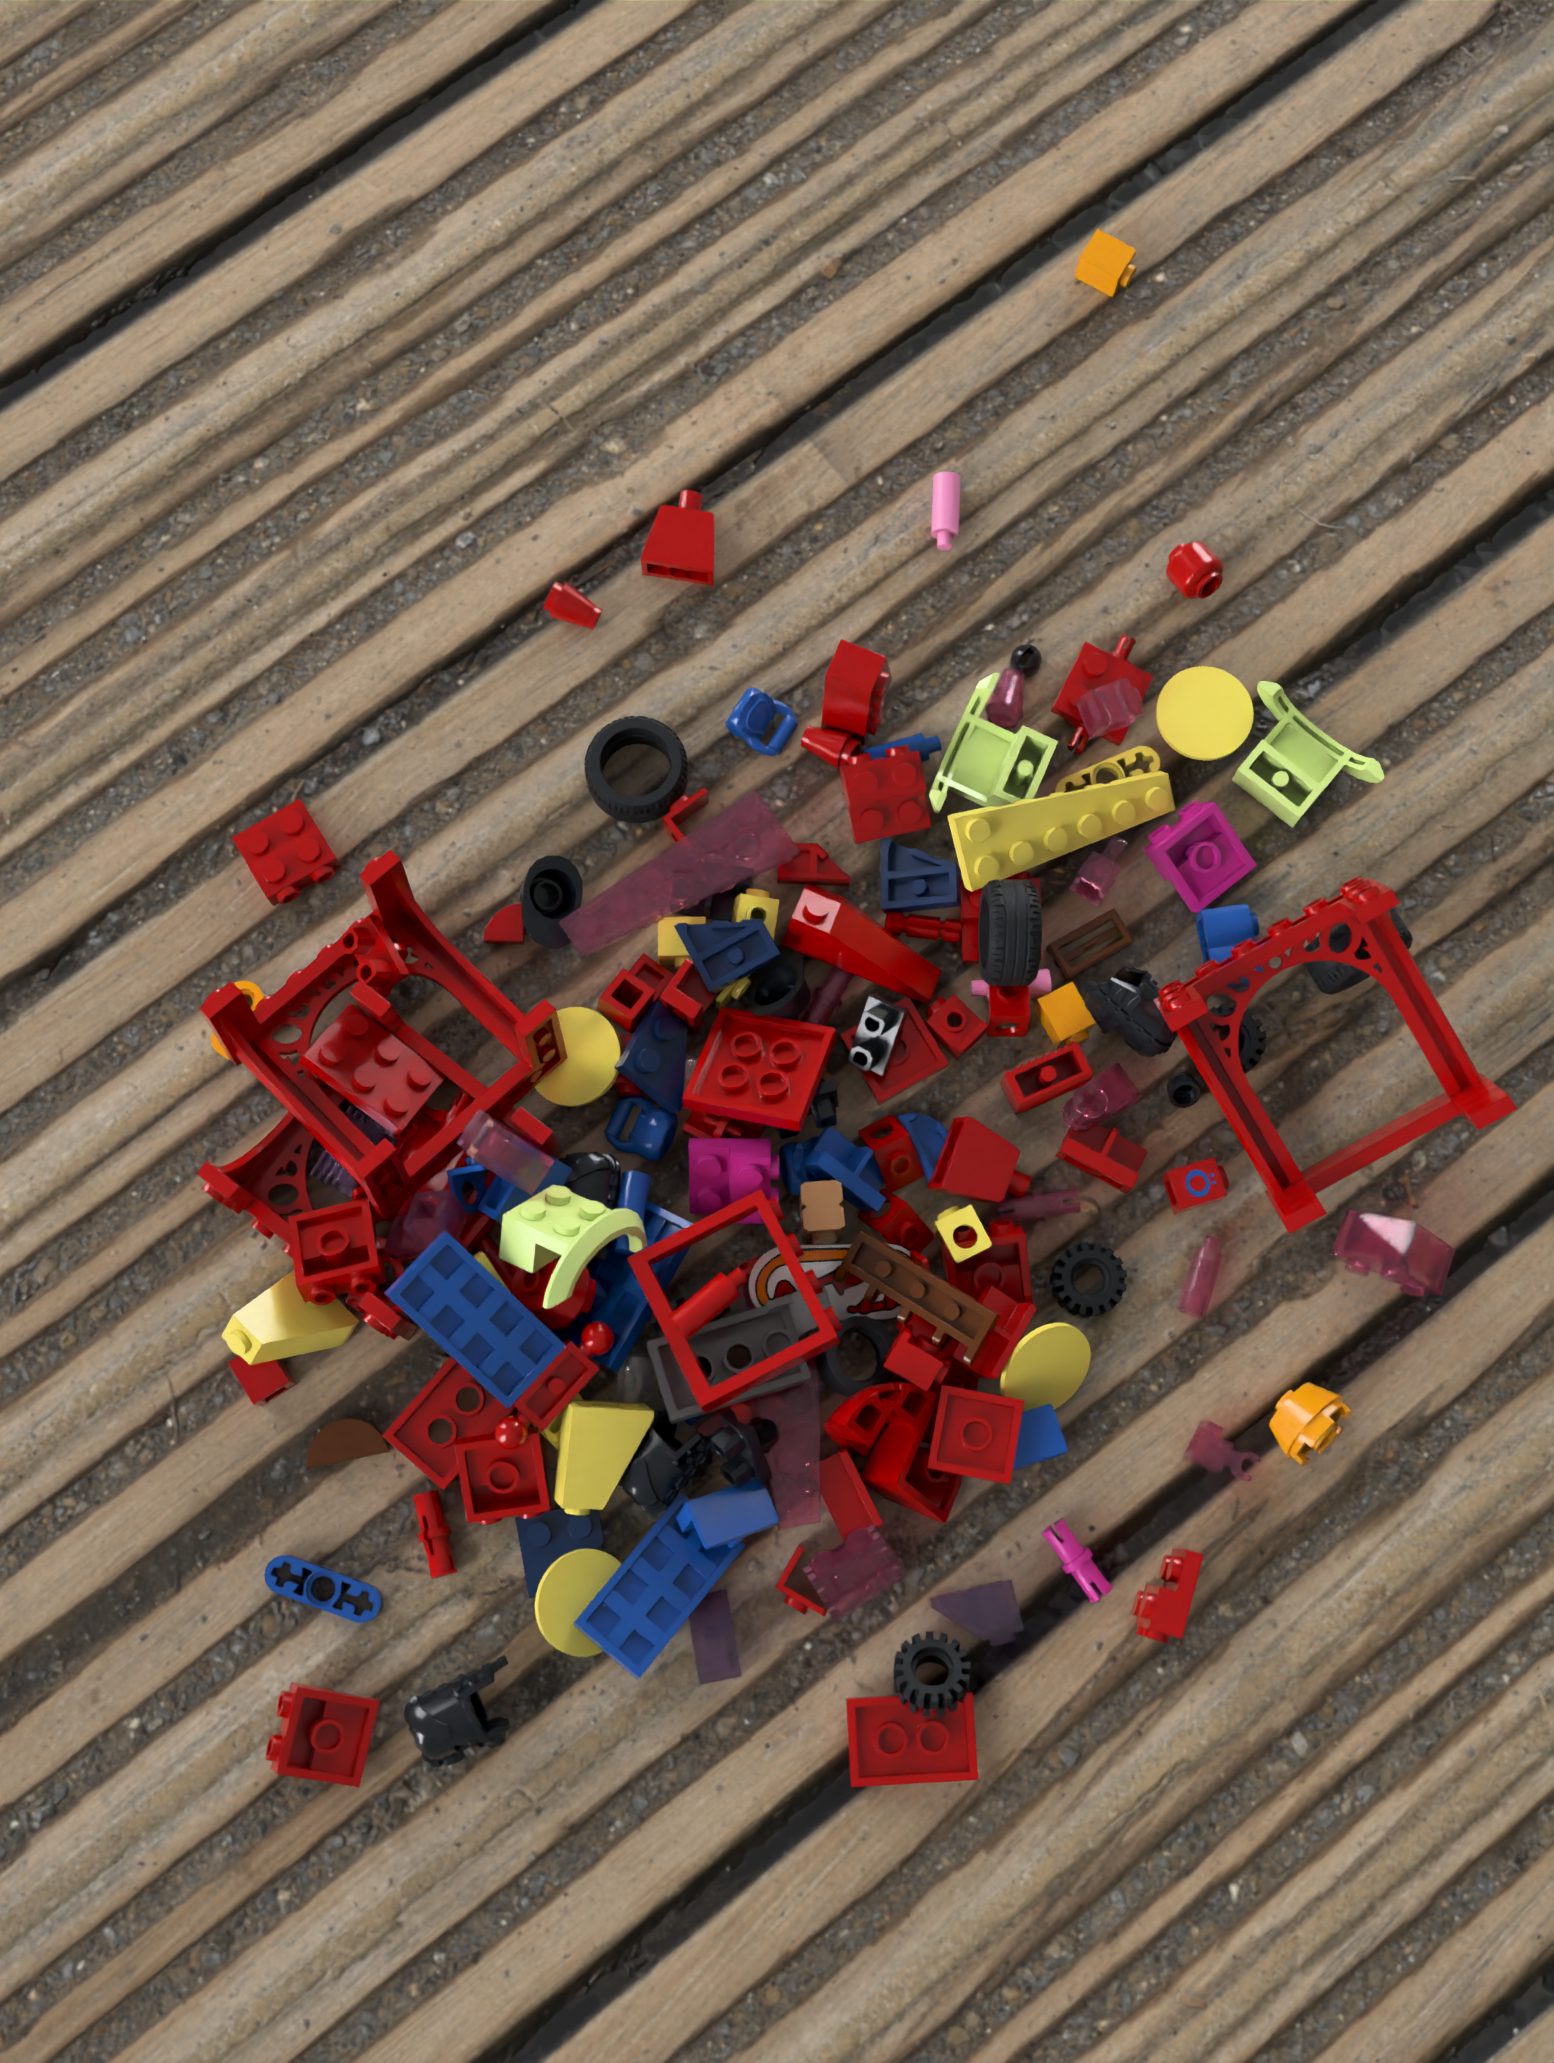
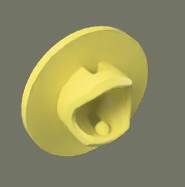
[1156,666,1254,761]
[535,1007,622,1107]
[1000,1322,1091,1412]
[535,1549,622,1657]

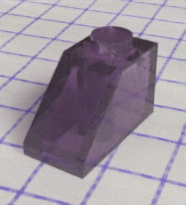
[927,1579,1024,1646]
[689,1589,742,1685]

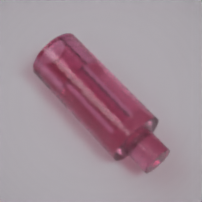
[1177,1235,1224,1319]

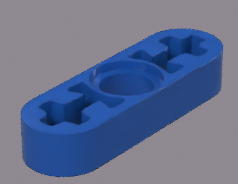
[264,1555,384,1623]

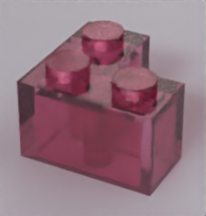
[1331,1209,1456,1297]

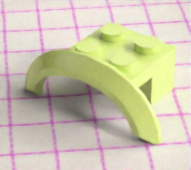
[929,672,1058,813]
[1232,681,1384,828]
[499,1184,647,1309]

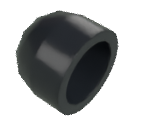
[1010,644,1042,678]
[1167,1072,1201,1108]

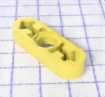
[1054,746,1160,793]

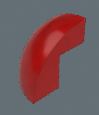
[824,1382,937,1458]

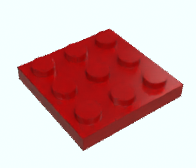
[682,1006,836,1132]

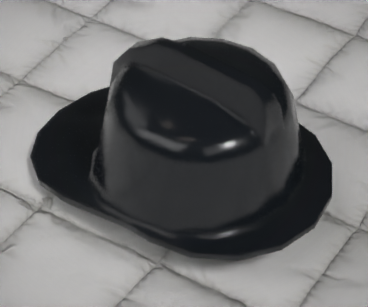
[520,855,583,949]
[749,944,811,1021]

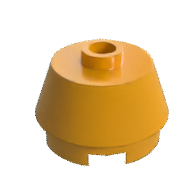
[1269,1382,1353,1466]

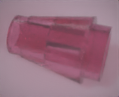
[985,668,1025,729]

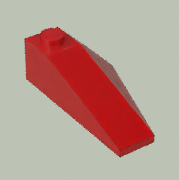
[781,882,941,1005]
[861,1337,979,1523]

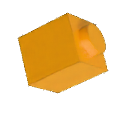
[1074,229,1137,298]
[1033,981,1096,1049]

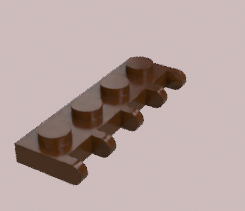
[834,1230,1001,1366]

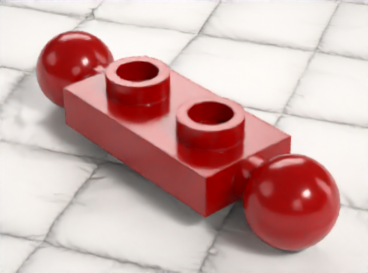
[494,1321,614,1450]

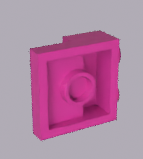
[1143,801,1257,913]
[689,1138,779,1224]

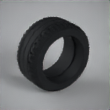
[584,716,688,823]
[978,880,1042,986]
[1303,907,1413,995]

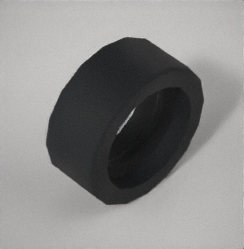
[816,1316,895,1397]

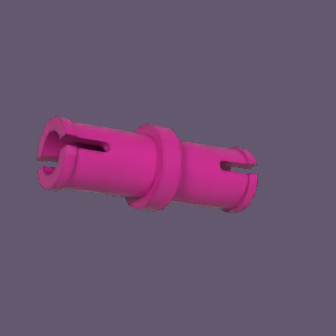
[1041,1518,1113,1603]

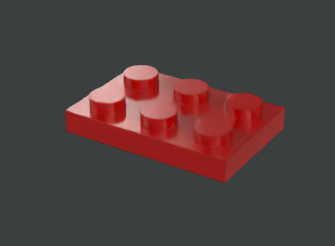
[299,1003,446,1137]
[846,1691,979,1787]

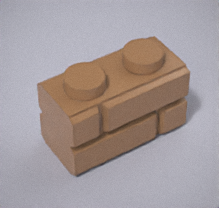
[799,1180,845,1245]

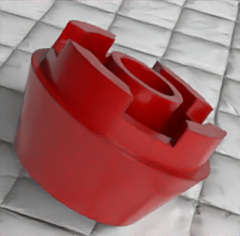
[512,1255,596,1330]

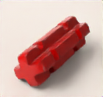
[884,911,962,942]

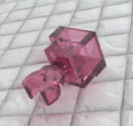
[1069,835,1128,907]
[1182,1420,1261,1481]

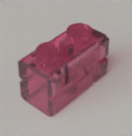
[803,1524,906,1621]

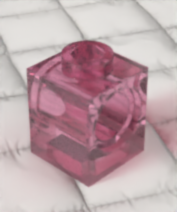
[1076,677,1143,739]

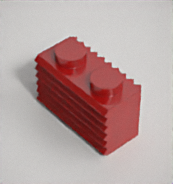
[1000,1041,1093,1115]

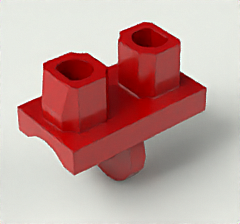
[339,915,410,998]
[682,1110,765,1138]

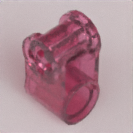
[1062,1063,1142,1132]

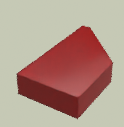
[777,842,850,886]

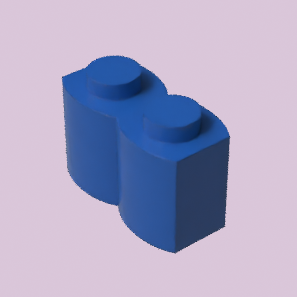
[1195,904,1263,989]

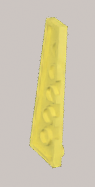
[947,771,1175,892]

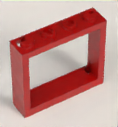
[627,1189,842,1413]

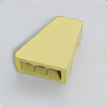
[222,1270,359,1365]
[553,1400,654,1515]

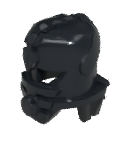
[1081,966,1178,1058]
[559,1152,621,1261]
[618,1408,723,1514]
[404,1656,510,1767]

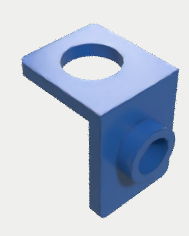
[447,1154,513,1216]

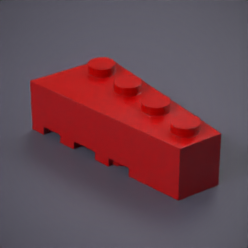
[821,639,892,746]

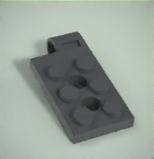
[647,1285,832,1424]

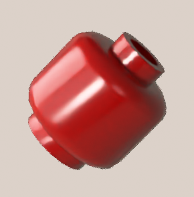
[1166,541,1224,599]

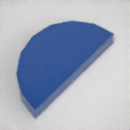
[897,1112,948,1184]

